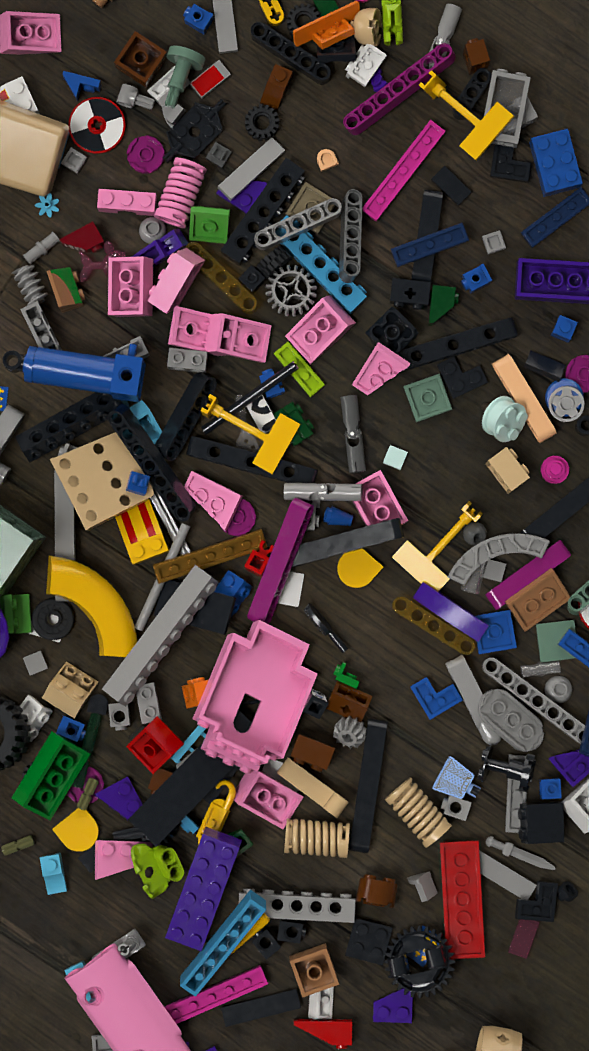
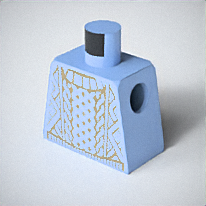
[432,756,481,799]

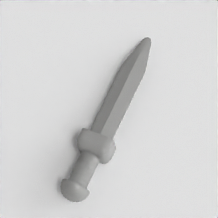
[486,836,555,870]

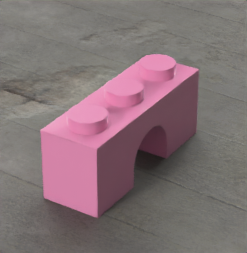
[97,189,157,216]

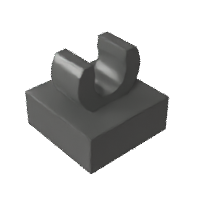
[206,142,232,169]

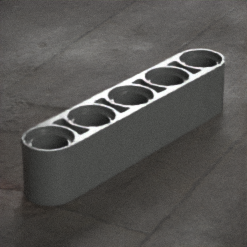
[339,189,362,283]

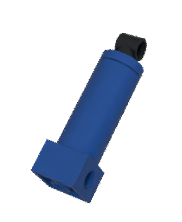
[3,344,146,402]

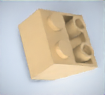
[42,661,98,719]

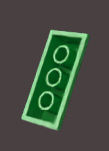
[12,731,90,820]

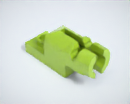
[381,0,403,46]

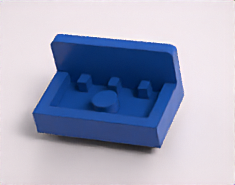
[214,570,252,617]

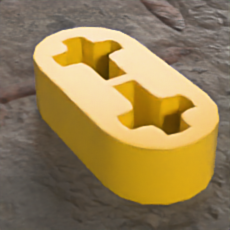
[259,0,284,26]

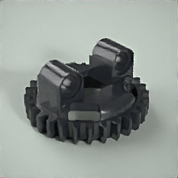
[384,926,456,998]

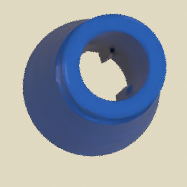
[323,506,353,526]

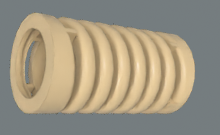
[385,777,452,848]
[284,818,350,858]

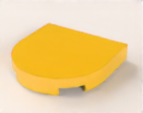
[337,548,383,588]
[52,808,99,852]

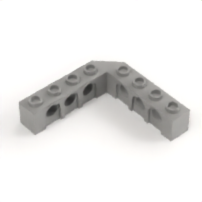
[20,301,150,359]

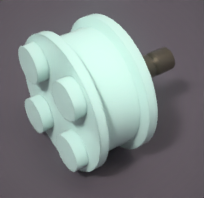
[481,396,528,442]

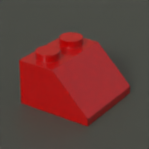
[126,716,184,774]

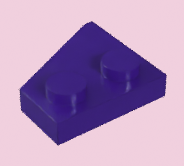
[216,181,268,214]
[548,750,589,787]
[94,777,143,820]
[373,985,413,1023]

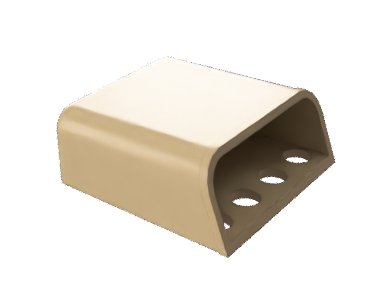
[0,100,69,197]
[50,432,154,532]

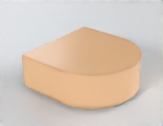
[317,149,339,172]

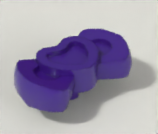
[370,68,388,92]

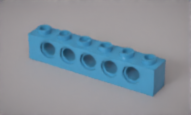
[275,215,367,315]

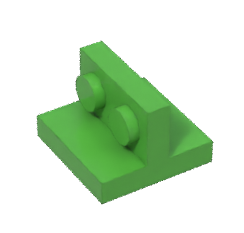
[189,206,230,244]
[0,594,32,634]

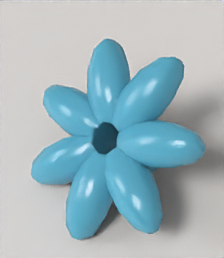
[35,193,59,218]

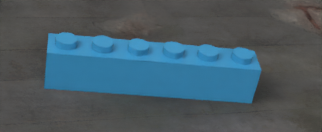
[180,890,266,997]

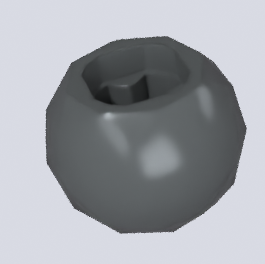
[463,522,487,546]

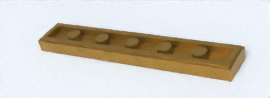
[152,529,267,584]

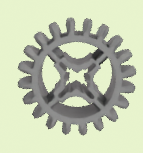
[266,265,317,317]

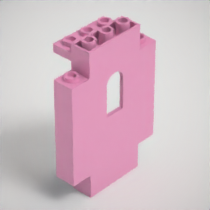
[193,620,317,774]

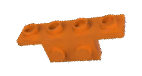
[293,0,360,50]

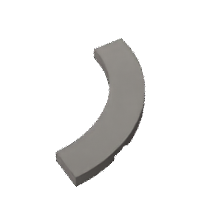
[447,534,550,586]

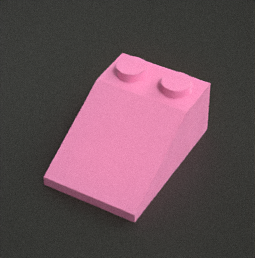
[0,11,61,54]
[285,295,356,364]
[234,769,303,829]

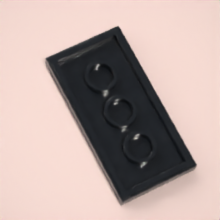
[154,580,236,635]

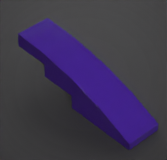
[412,582,489,642]

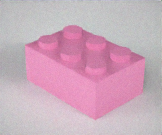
[148,248,205,314]
[108,256,153,317]
[352,470,408,526]

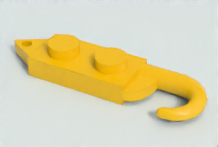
[196,780,236,845]

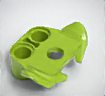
[131,844,184,899]

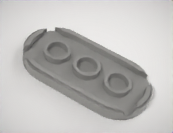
[478,689,544,752]

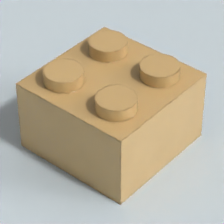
[486,447,530,494]

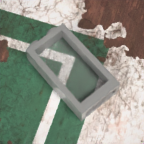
[484,69,531,148]

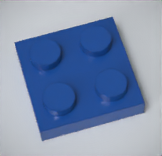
[475,610,517,655]

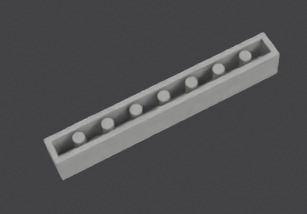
[102,565,219,707]

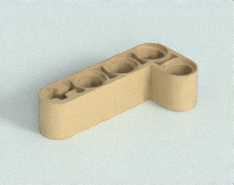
[276,757,349,818]

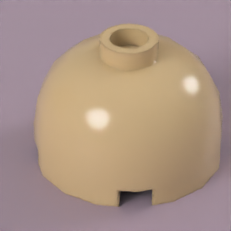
[350,8,382,46]

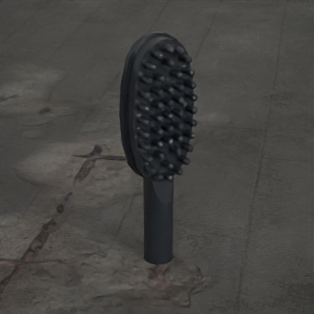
[304,603,348,653]

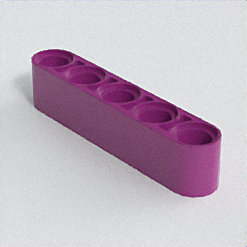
[485,540,571,610]

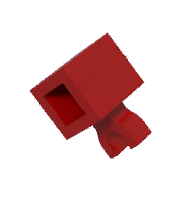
[244,540,274,578]

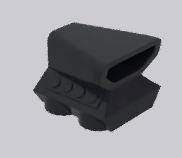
[365,307,419,354]

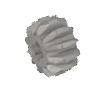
[333,716,367,749]

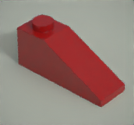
[294,1019,352,1049]

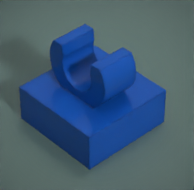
[126,471,150,496]

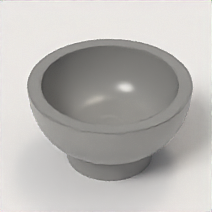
[139,217,166,244]
[544,676,572,704]

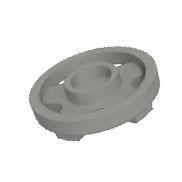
[548,386,585,422]

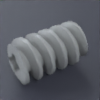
[12,265,48,306]

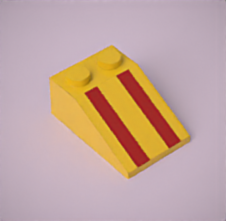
[115,499,169,565]

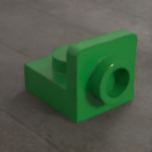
[333,662,359,689]

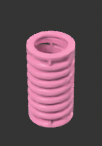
[154,157,207,228]

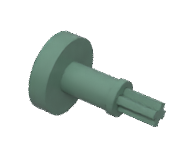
[165,46,206,109]

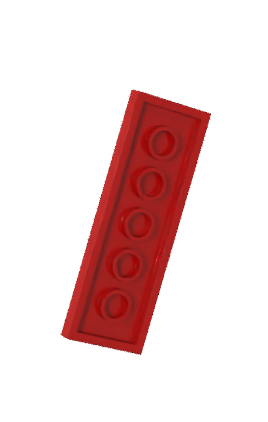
[440,840,485,959]

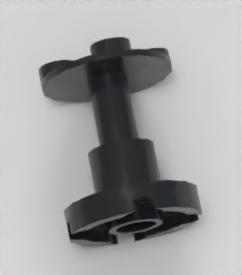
[478,745,536,793]

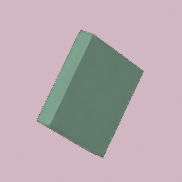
[403,374,452,423]
[535,620,576,663]

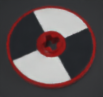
[68,97,126,154]

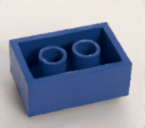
[529,129,583,197]

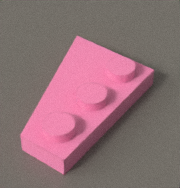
[352,342,411,395]
[184,471,243,531]
[95,840,153,880]

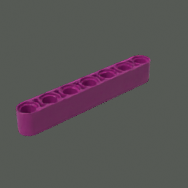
[343,43,456,135]
[247,498,314,624]

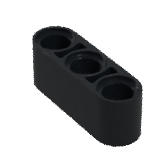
[452,68,491,120]

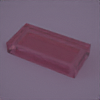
[508,919,539,959]

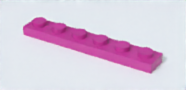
[362,120,446,222]
[164,965,268,1024]

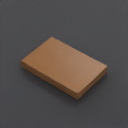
[505,568,570,632]

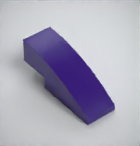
[132,229,189,267]

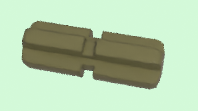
[77,778,99,811]
[1,835,34,856]

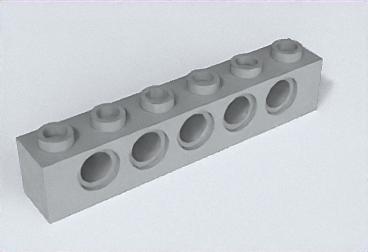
[238,888,355,923]

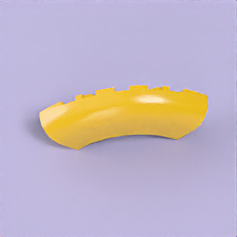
[46,555,137,658]

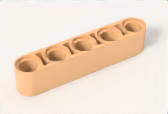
[492,354,557,443]

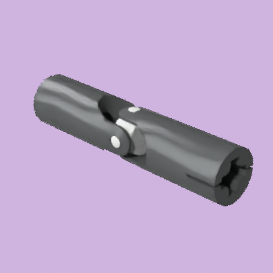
[340,395,366,473]

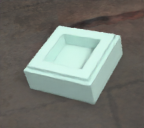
[383,445,408,470]

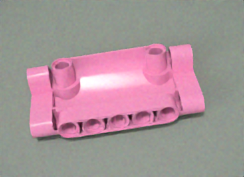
[64,943,191,1051]

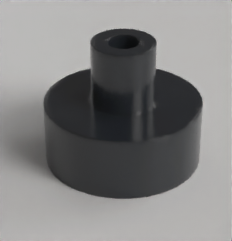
[558,881,578,902]

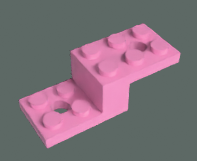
[168,306,271,363]

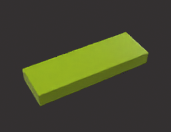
[274,342,325,398]

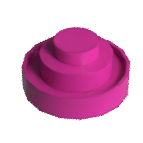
[540,456,569,484]

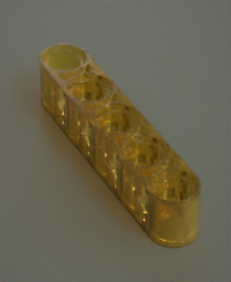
[186,242,257,314]
[392,597,475,655]

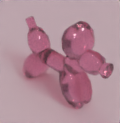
[79,241,126,282]

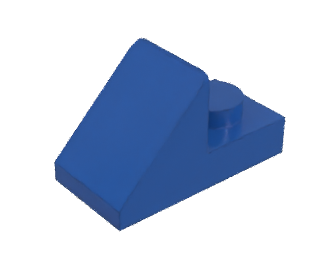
[62,71,102,101]

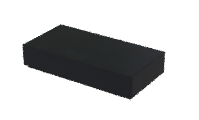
[431,166,472,206]
[524,350,566,382]

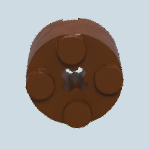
[356,874,398,908]

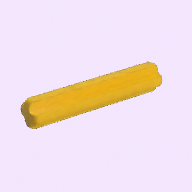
[231,913,270,954]

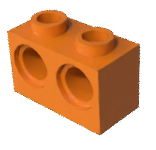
[182,677,208,709]

